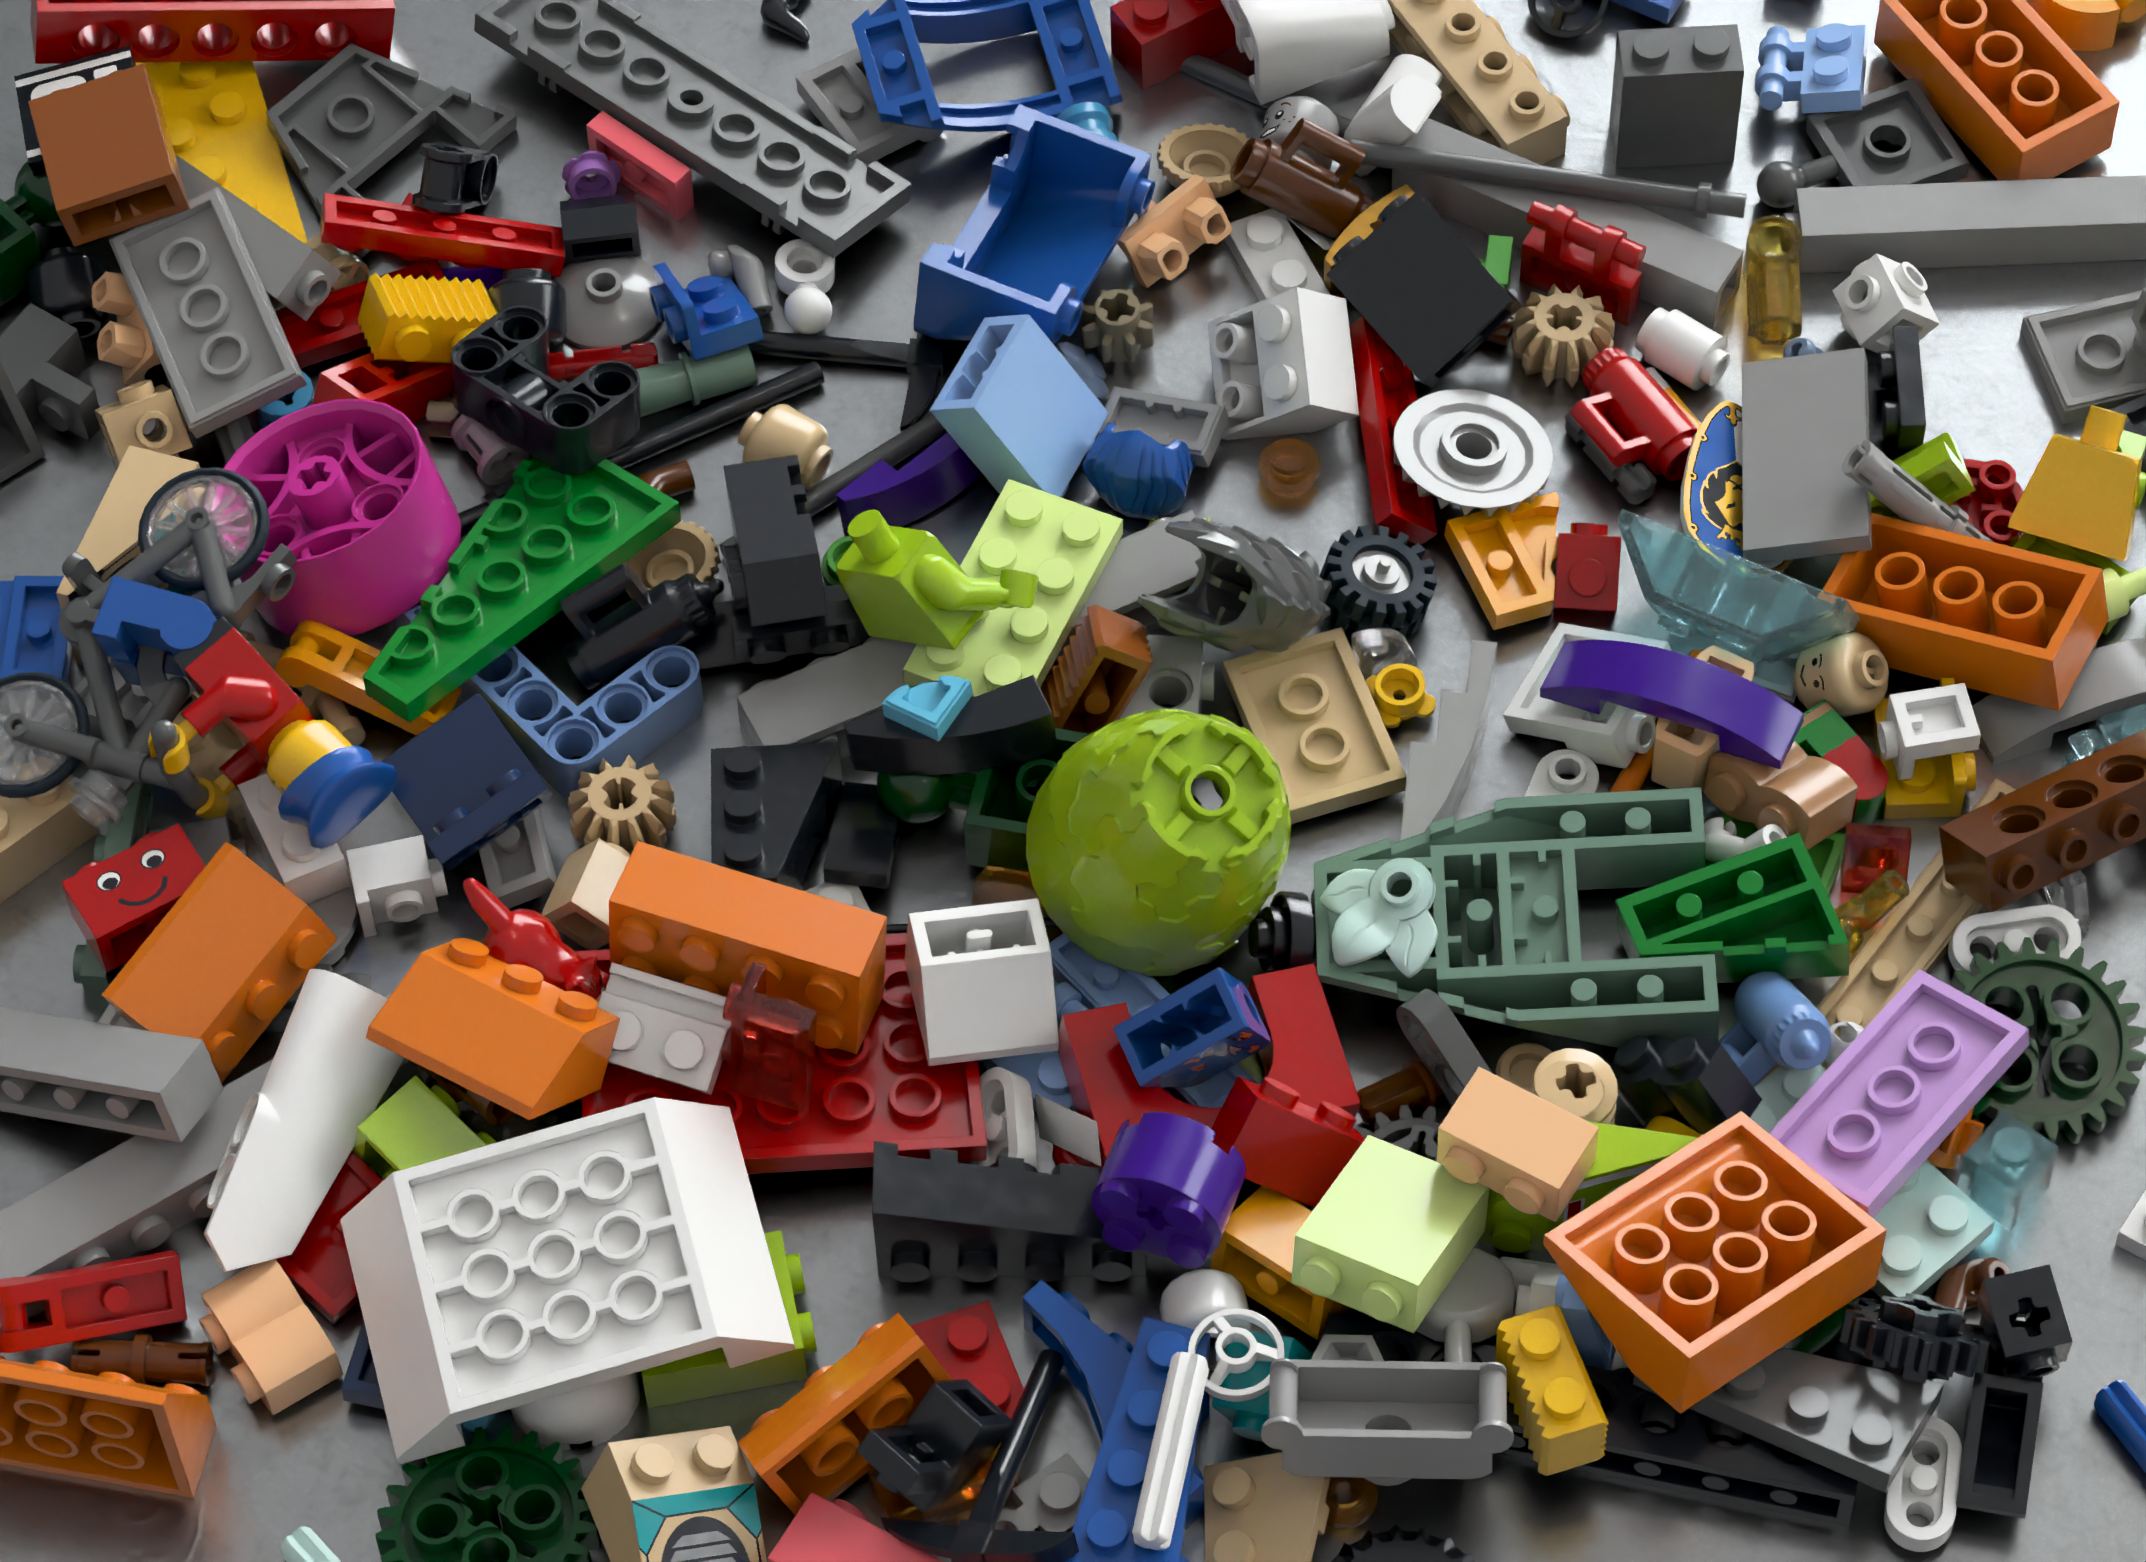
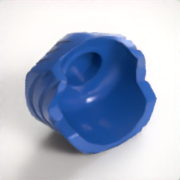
[1083,422,1196,521]

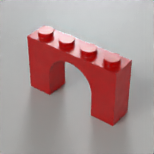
[1057,963,1360,1168]

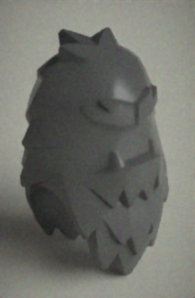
[1138,517,1332,652]

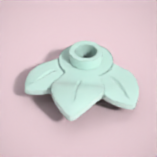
[1319,857,1438,978]

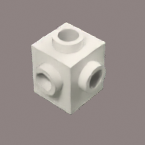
[1832,253,1940,354]

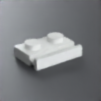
[598,962,741,1095]

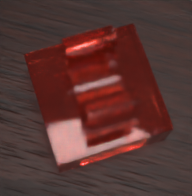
[1840,823,1912,897]

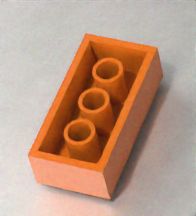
[1874,0,2120,181]
[1816,513,2109,711]
[609,841,887,1054]

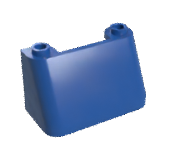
[913,104,1155,343]

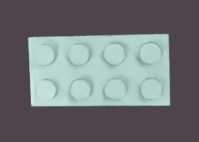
[1750,1064,1995,1298]

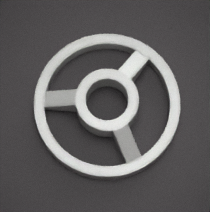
[1188,1308,1284,1402]

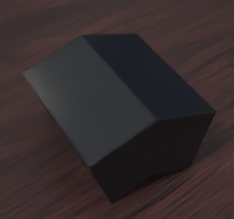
[560,193,641,264]

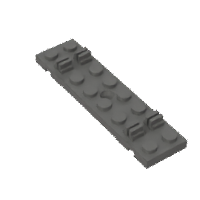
[474,0,912,258]

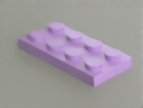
[1769,969,2029,1218]

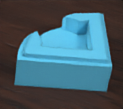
[882,675,973,742]

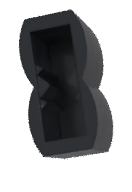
[1610,1035,1762,1135]

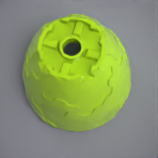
[1026,709,1291,976]

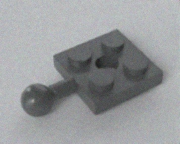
[1756,78,1969,209]

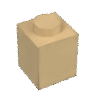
[541,838,631,950]

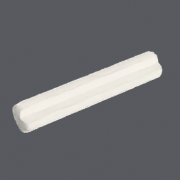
[1132,1352,1209,1551]

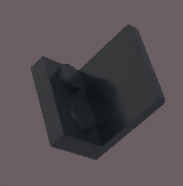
[1868,326,1926,461]

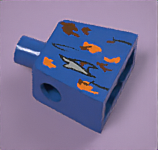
[1113,968,1271,1087]

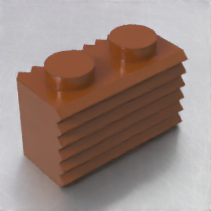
[1040,605,1154,734]

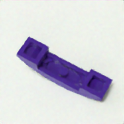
[836,432,982,536]
[1540,640,1804,769]

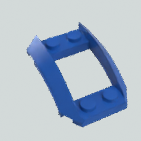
[851,0,1123,132]

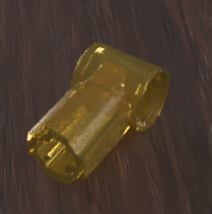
[1742,215,1802,345]

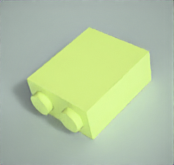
[1291,1135,1490,1333]

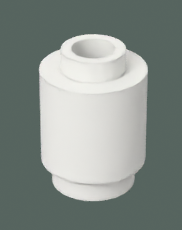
[1635,307,1730,391]

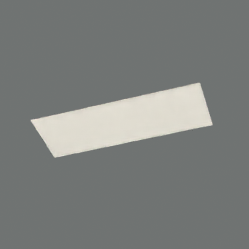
[1035,1094,1102,1166]

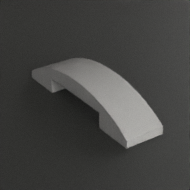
[1972,637,2146,765]

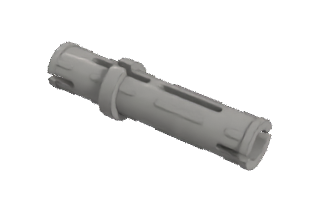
[1842,440,1995,543]

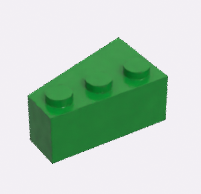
[1615,833,1850,983]

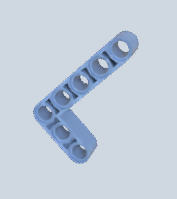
[392,578,704,798]

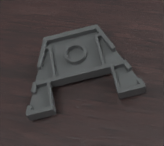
[266,43,517,258]

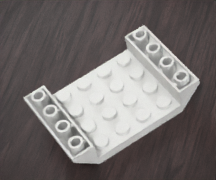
[340,1097,796,1465]

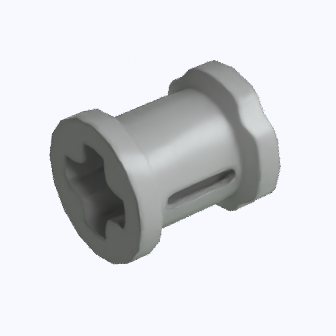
[450,414,529,486]

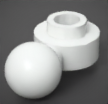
[775,239,835,335]

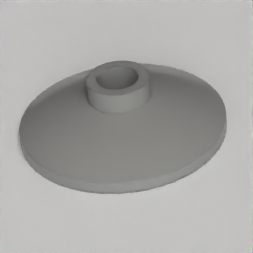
[554,256,661,350]

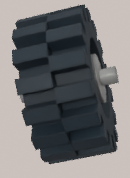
[1320,525,1437,645]

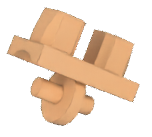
[1117,173,1232,289]
[91,271,161,385]

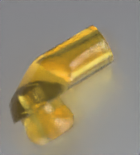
[1834,870,1910,954]

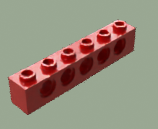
[30,0,395,64]

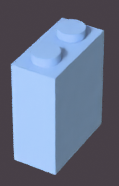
[930,314,1109,498]

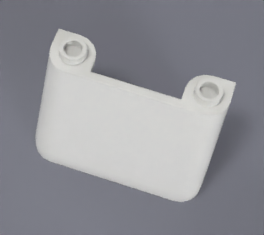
[1220,0,1395,105]

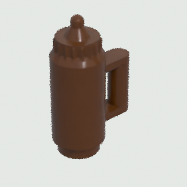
[1230,117,1375,239]

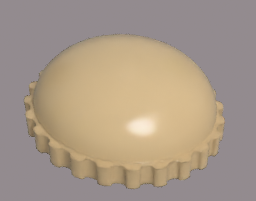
[1157,123,1249,198]
[626,520,721,599]

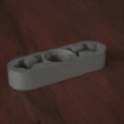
[1396,989,1492,1107]

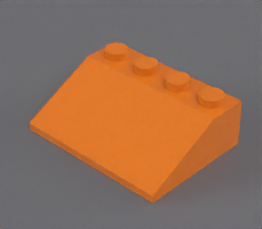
[1543,1111,1887,1414]
[0,1355,217,1499]

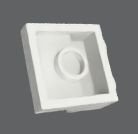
[1503,622,1672,769]

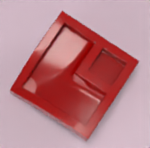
[276,1151,383,1325]

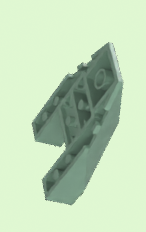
[1313,787,1719,1048]

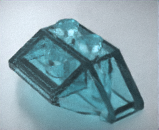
[1617,509,1860,663]

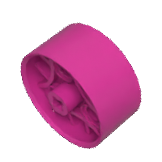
[209,399,461,636]

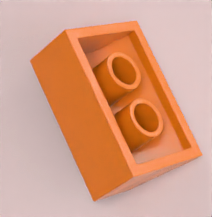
[101,842,338,1084]
[366,938,620,1120]
[737,1313,952,1516]

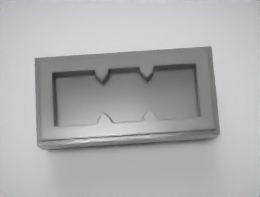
[1095,386,1230,468]

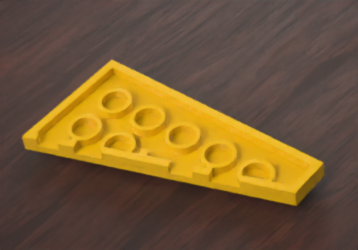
[136,61,308,297]

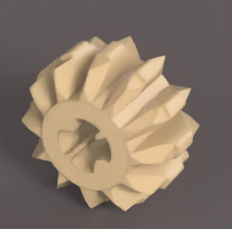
[1512,283,1615,388]
[568,755,677,854]

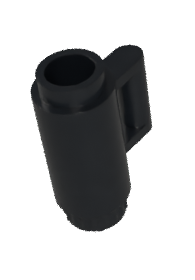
[560,562,724,690]

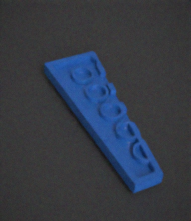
[1064,1316,1210,1562]

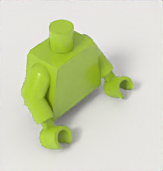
[836,509,1039,650]

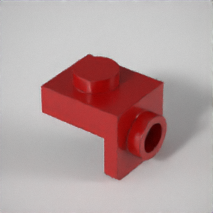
[1553,523,1622,613]

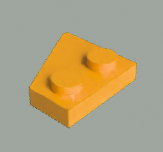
[1444,492,1560,630]

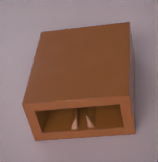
[28,63,190,247]

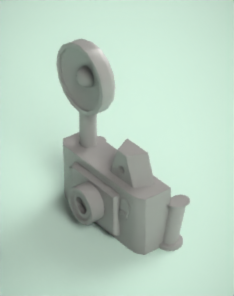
[1261,1248,1517,1486]

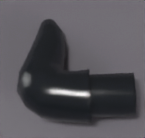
[760,0,810,43]

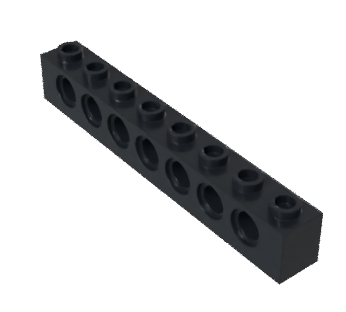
[1324,1312,1858,1527]

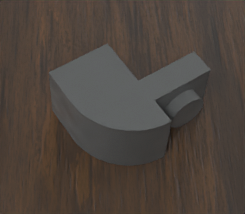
[0,303,101,441]

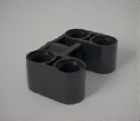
[451,305,640,475]

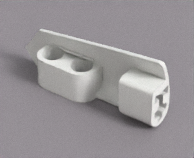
[204,969,404,1272]

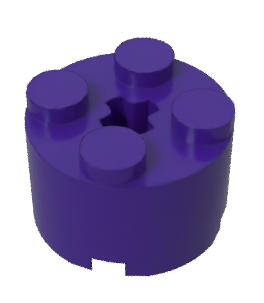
[1091,1112,1246,1269]

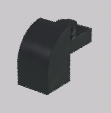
[856,1379,1015,1513]

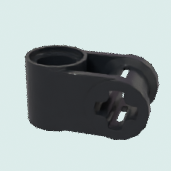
[412,141,498,214]

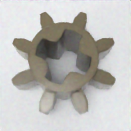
[1082,288,1154,363]

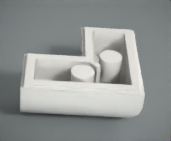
[1343,54,1443,177]

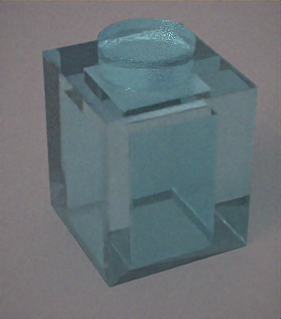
[1957,1110,2059,1231]

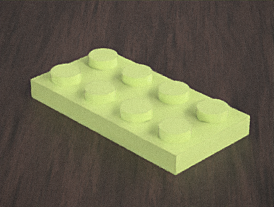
[903,479,1123,698]

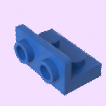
[649,262,764,361]

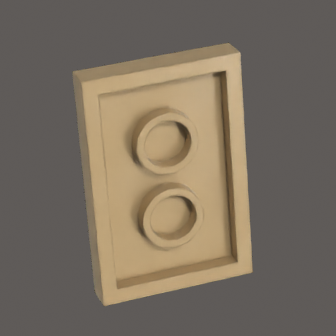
[1223,627,1407,824]

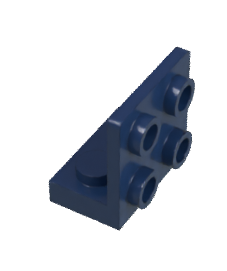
[381,694,554,871]

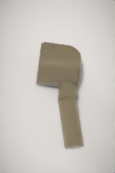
[426,400,462,439]

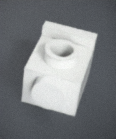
[346,835,448,938]

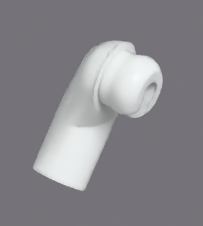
[1704,817,1787,863]

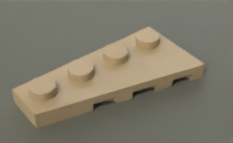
[1204,1452,1331,1562]

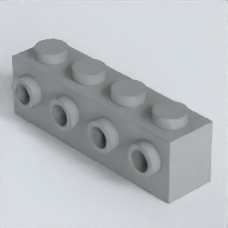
[0,1007,224,1143]

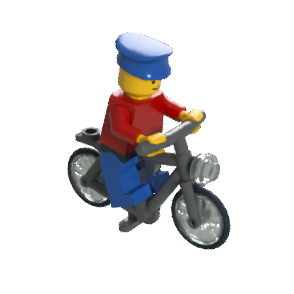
[0,467,398,849]

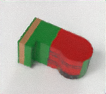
[1794,700,1889,827]

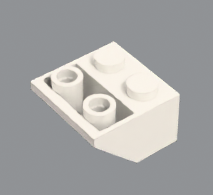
[1207,287,1359,440]
[904,898,1059,1066]

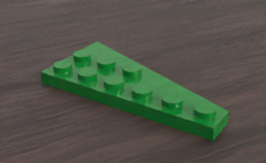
[363,457,681,723]

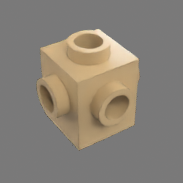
[94,380,193,469]

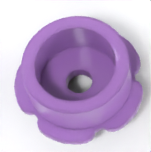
[562,151,621,200]

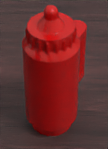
[1570,347,1698,481]

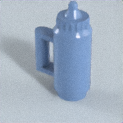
[1719,971,1832,1087]

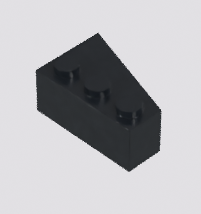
[723,455,828,627]
[711,741,843,891]

